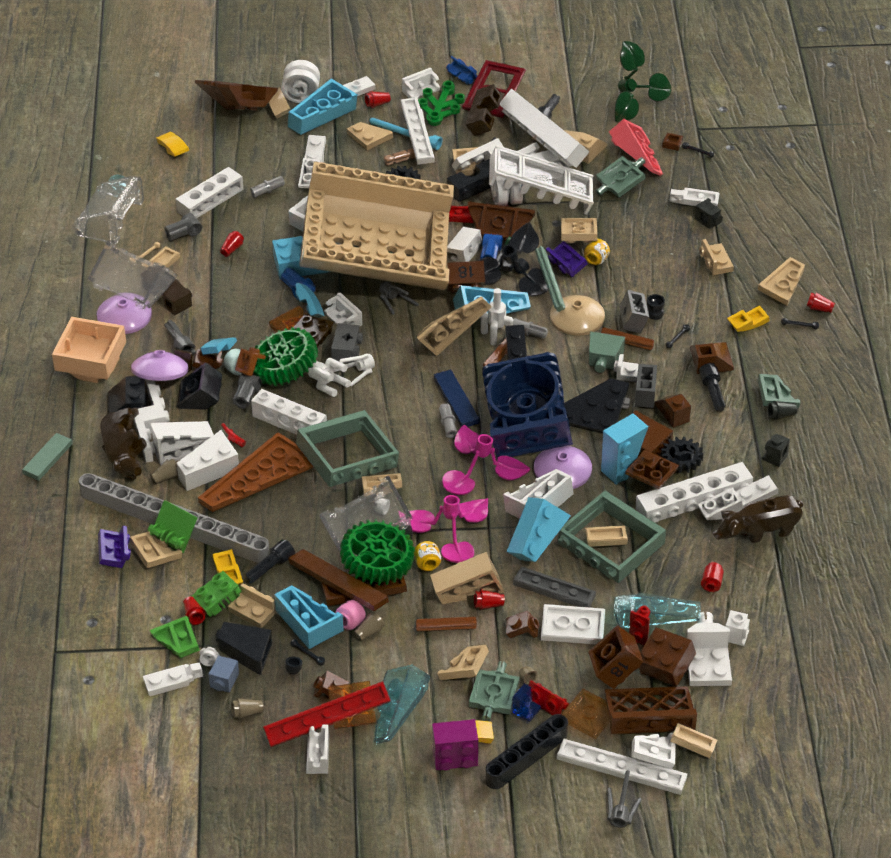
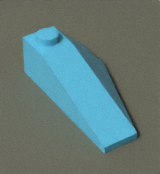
[453,286,531,318]

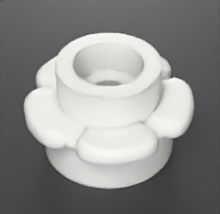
[199,647,219,666]

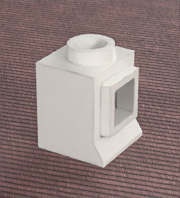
[726,610,750,646]

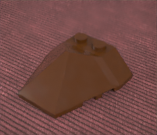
[195,80,278,110]

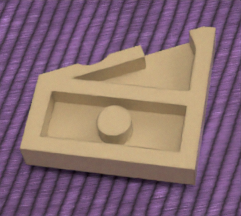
[362,473,402,497]
[130,532,182,568]

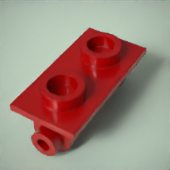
[629,606,650,645]
[525,680,569,715]

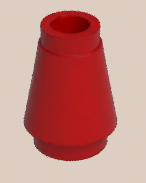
[364,91,391,108]
[220,231,244,257]
[807,292,835,313]
[474,589,505,610]
[183,596,206,625]

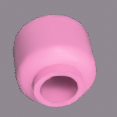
[335,600,366,630]

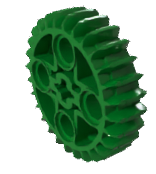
[254,327,318,386]
[340,519,415,585]

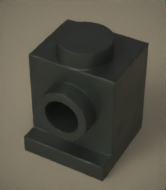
[695,198,723,229]
[762,434,790,467]

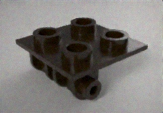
[293,315,335,348]

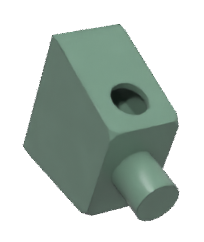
[589,331,625,373]

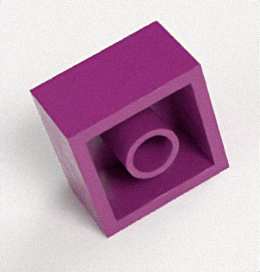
[432,719,478,770]

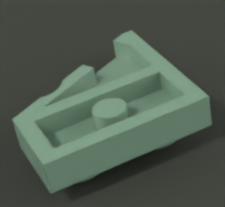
[758,374,800,408]

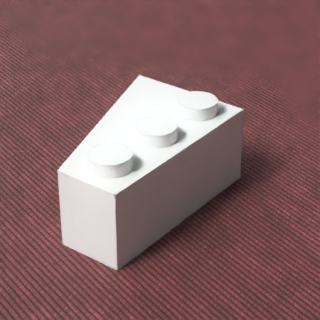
[151,421,214,465]
[177,430,239,491]
[503,469,574,519]

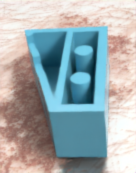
[601,413,649,484]
[507,497,571,562]
[275,586,344,649]

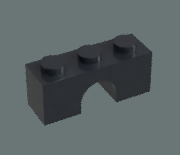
[447,159,491,202]

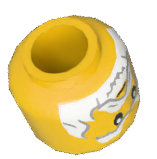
[584,239,610,265]
[414,541,441,571]

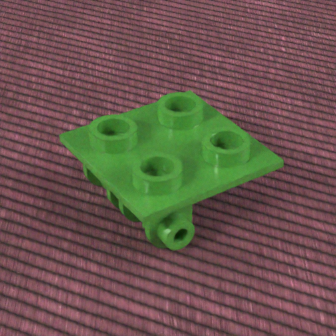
[148,500,198,553]
[192,571,242,617]

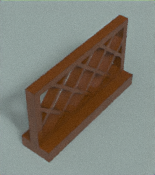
[604,686,697,734]

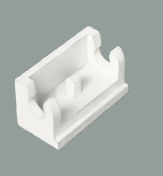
[402,68,440,99]
[447,227,483,262]
[324,293,362,326]
[306,725,329,774]

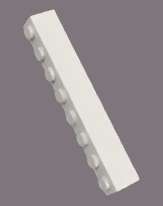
[500,88,589,168]

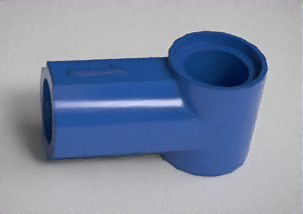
[480,233,503,260]
[281,267,316,300]

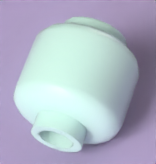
[224,348,242,376]

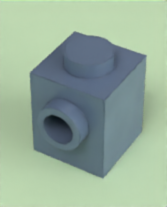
[209,655,239,693]

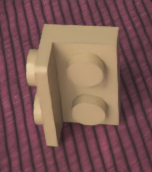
[699,239,734,275]
[228,583,276,628]

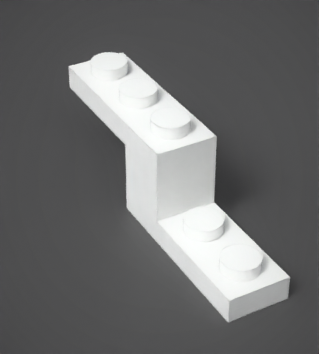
[452,138,540,171]
[133,379,170,463]

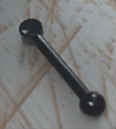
[682,142,714,158]
[781,318,819,329]
[666,324,690,349]
[290,639,325,666]

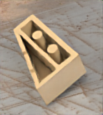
[430,552,505,604]

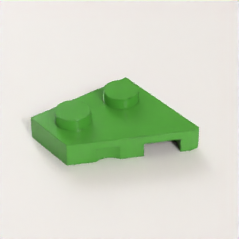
[150,616,200,658]

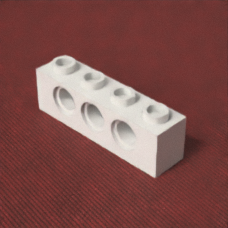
[176,167,243,218]
[251,389,327,435]

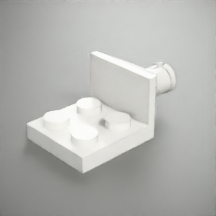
[687,612,732,686]

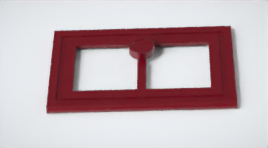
[462,60,526,118]

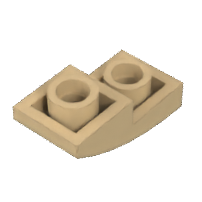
[269,87,291,119]

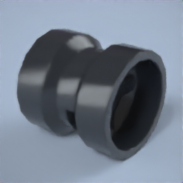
[646,294,665,320]

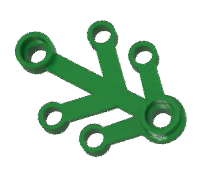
[418,80,465,126]

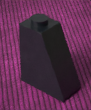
[216,622,273,675]

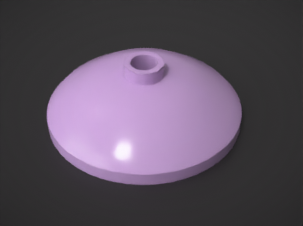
[97,294,152,334]
[131,350,188,381]
[534,446,592,489]

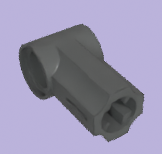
[164,213,202,241]
[233,373,261,409]

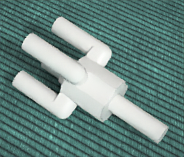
[481,288,513,345]
[308,358,351,397]

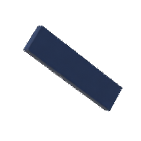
[434,369,480,427]

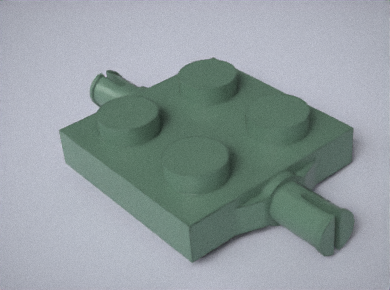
[596,156,646,198]
[469,661,520,721]

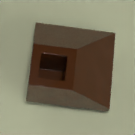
[690,342,734,374]
[625,450,679,489]

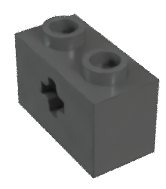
[619,290,649,333]
[331,323,363,363]
[635,364,657,408]

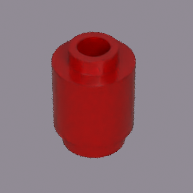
[701,562,724,592]

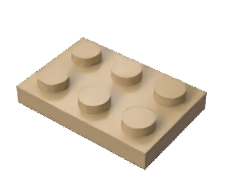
[561,218,597,243]

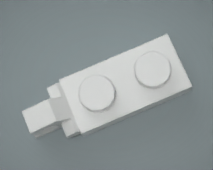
[670,188,719,206]
[143,663,203,696]

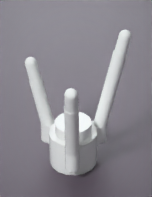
[333,353,375,386]

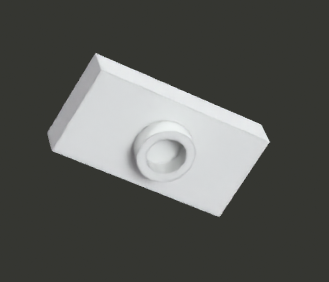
[343,76,376,96]

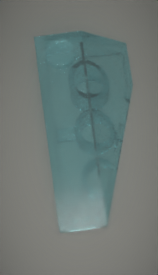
[614,593,701,628]
[374,664,431,744]

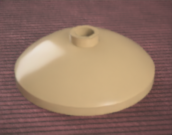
[550,295,605,336]

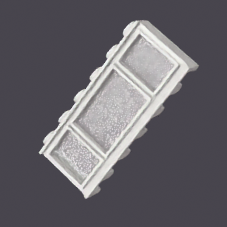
[489,145,594,215]

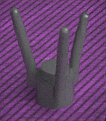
[379,281,419,315]
[607,770,642,828]

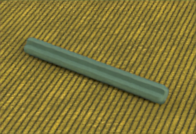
[535,246,565,312]

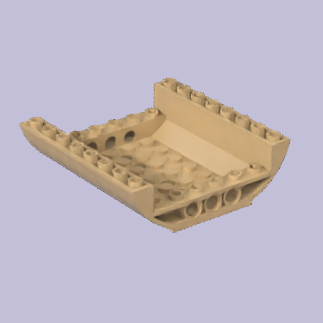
[299,161,454,291]

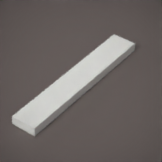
[401,98,435,165]
[557,739,687,795]

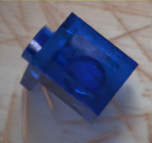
[512,683,541,722]

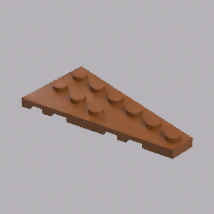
[198,433,314,512]

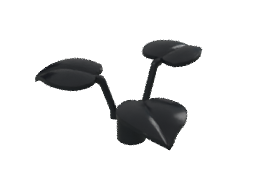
[479,222,548,296]

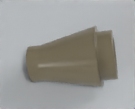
[150,459,178,484]
[354,612,385,641]
[231,698,263,719]

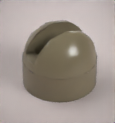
[519,666,537,685]

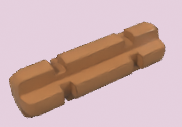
[384,148,416,166]

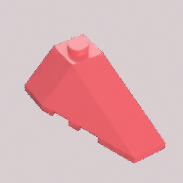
[609,119,663,176]

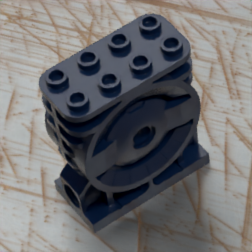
[482,352,573,459]

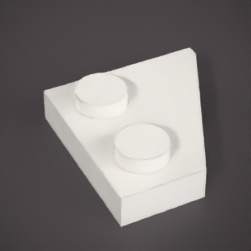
[631,733,675,769]

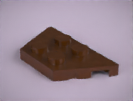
[468,202,535,241]

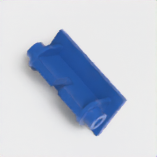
[446,56,477,84]

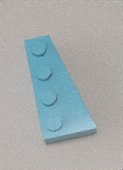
[288,78,358,135]

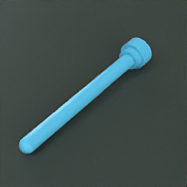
[369,118,443,150]

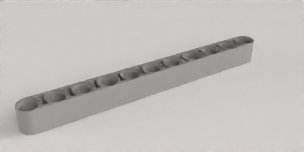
[79,473,269,563]

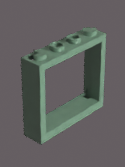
[296,410,399,487]
[558,491,666,583]

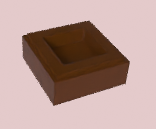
[662,133,684,151]

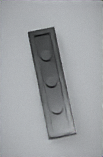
[513,567,596,608]

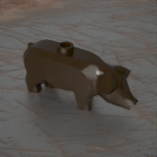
[100,407,147,479]
[712,495,803,543]

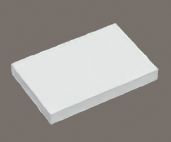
[541,604,605,644]

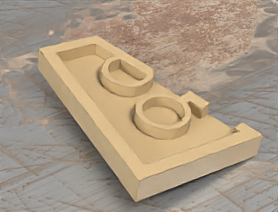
[758,257,805,306]

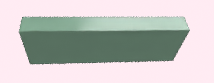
[22,433,73,481]

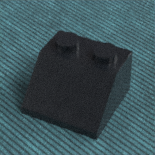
[177,362,223,410]
[108,376,147,413]

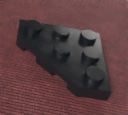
[564,378,629,434]

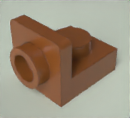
[235,347,266,376]

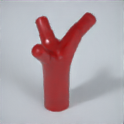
[221,423,246,447]

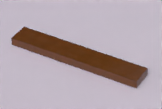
[289,549,389,611]

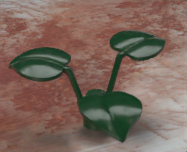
[615,41,672,122]

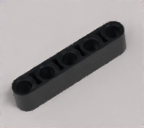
[486,714,568,789]

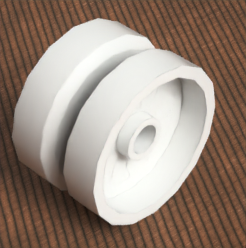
[282,60,320,103]
[490,166,523,206]

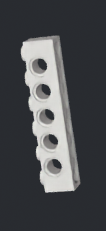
[636,462,753,523]

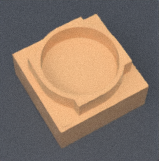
[52,317,126,383]

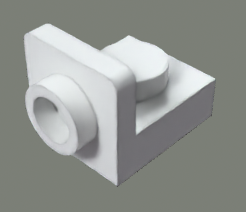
[614,354,638,382]

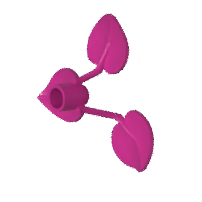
[442,425,530,495]
[399,495,488,563]

